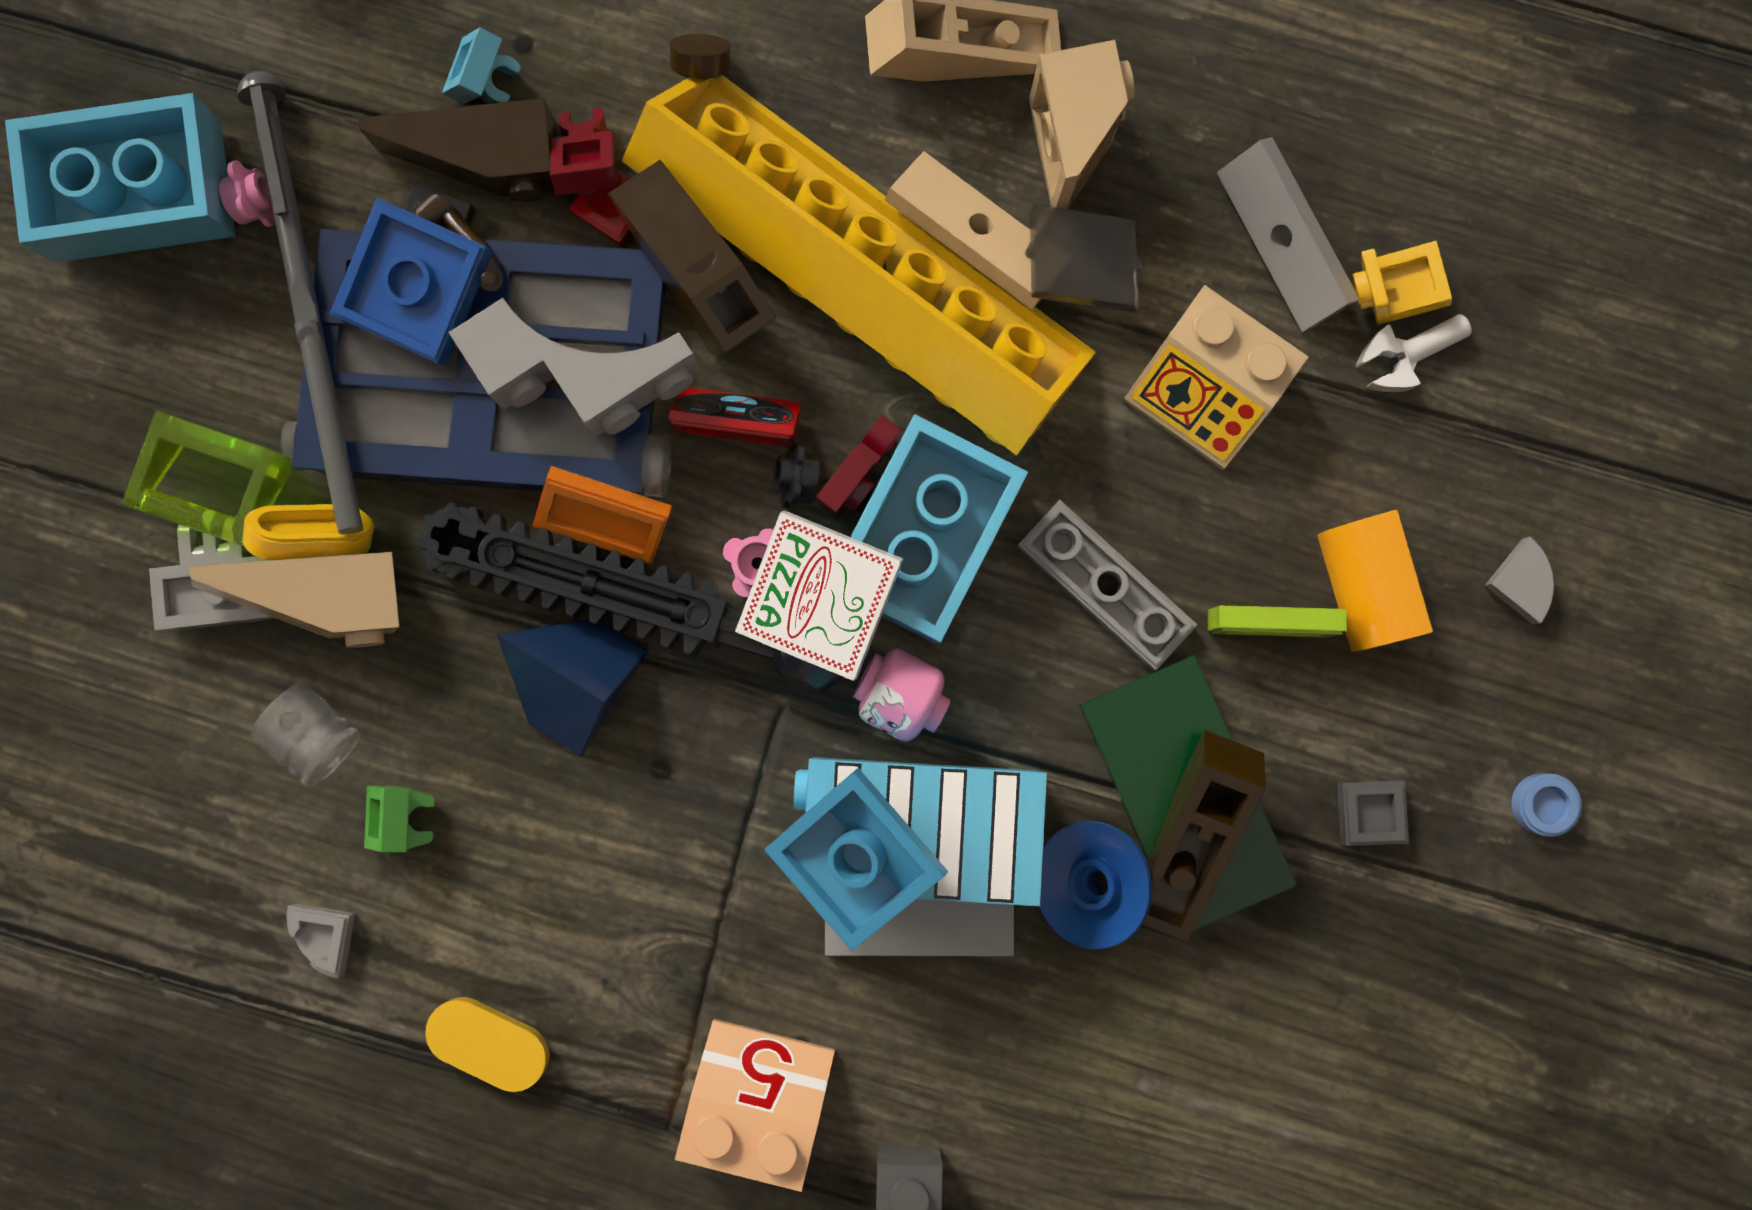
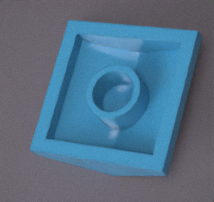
[764,768,948,951]

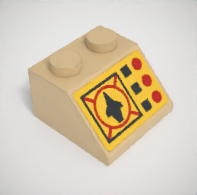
[1122,285,1309,470]

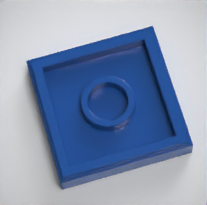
[330,198,494,365]

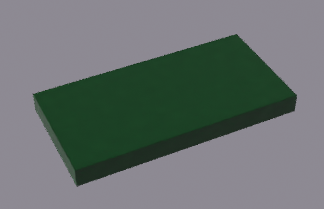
[1078,655,1297,931]

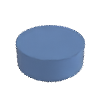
[1511,773,1582,837]

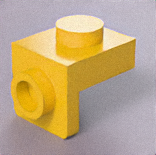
[1352,241,1452,325]

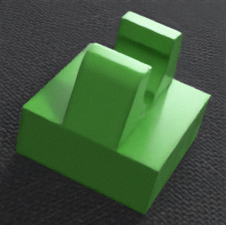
[364,785,435,852]

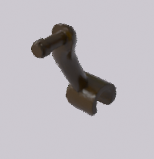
[416,195,503,292]

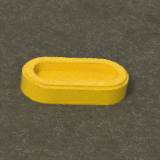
[242,504,374,561]
[426,997,550,1092]

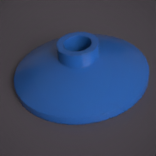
[1039,821,1152,949]

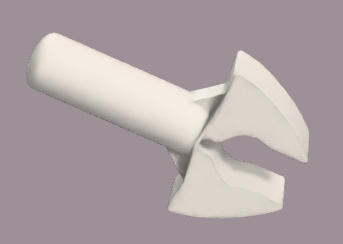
[1356,314,1472,392]

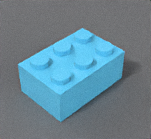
[5,93,235,263]
[851,414,1028,646]

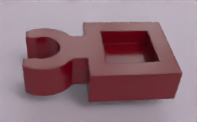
[550,107,618,196]
[816,415,901,520]

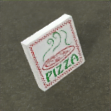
[735,511,904,681]

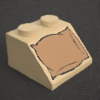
[1029,40,1134,216]

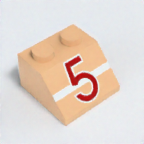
[675,1019,835,1192]

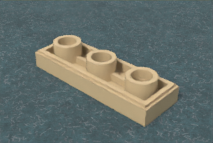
[885,151,1070,310]

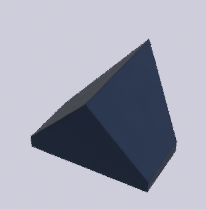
[497,619,649,756]

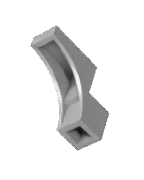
[449,298,701,437]

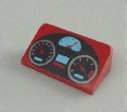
[668,387,801,448]

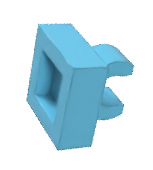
[442,27,521,104]

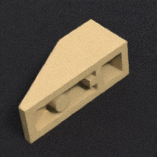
[865,0,1061,82]
[190,552,399,648]

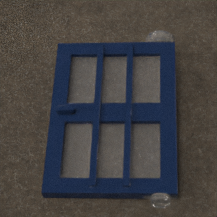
[281,229,671,497]

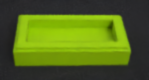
[1208,605,1347,638]

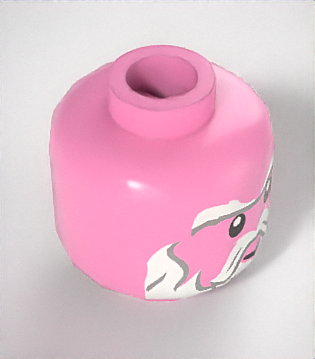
[853,648,951,742]

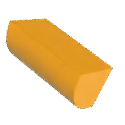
[1317,510,1433,652]

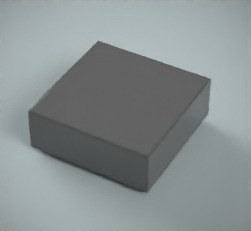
[1337,780,1409,846]

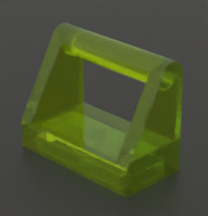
[124,410,292,547]

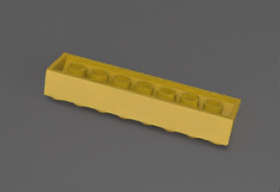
[622,75,1096,456]

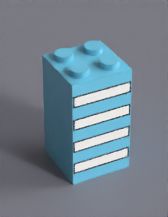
[794,757,1047,906]

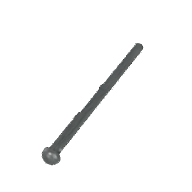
[237,71,363,535]

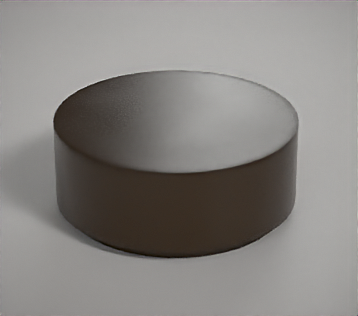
[670,34,731,79]

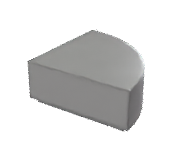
[1484,536,1554,625]
[287,904,356,978]

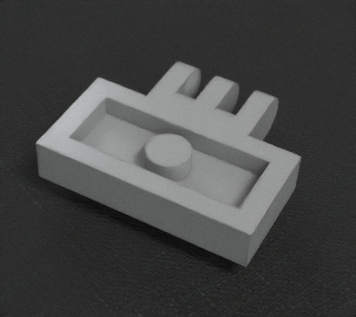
[149,516,276,632]

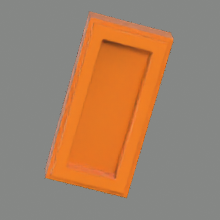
[533,466,672,565]

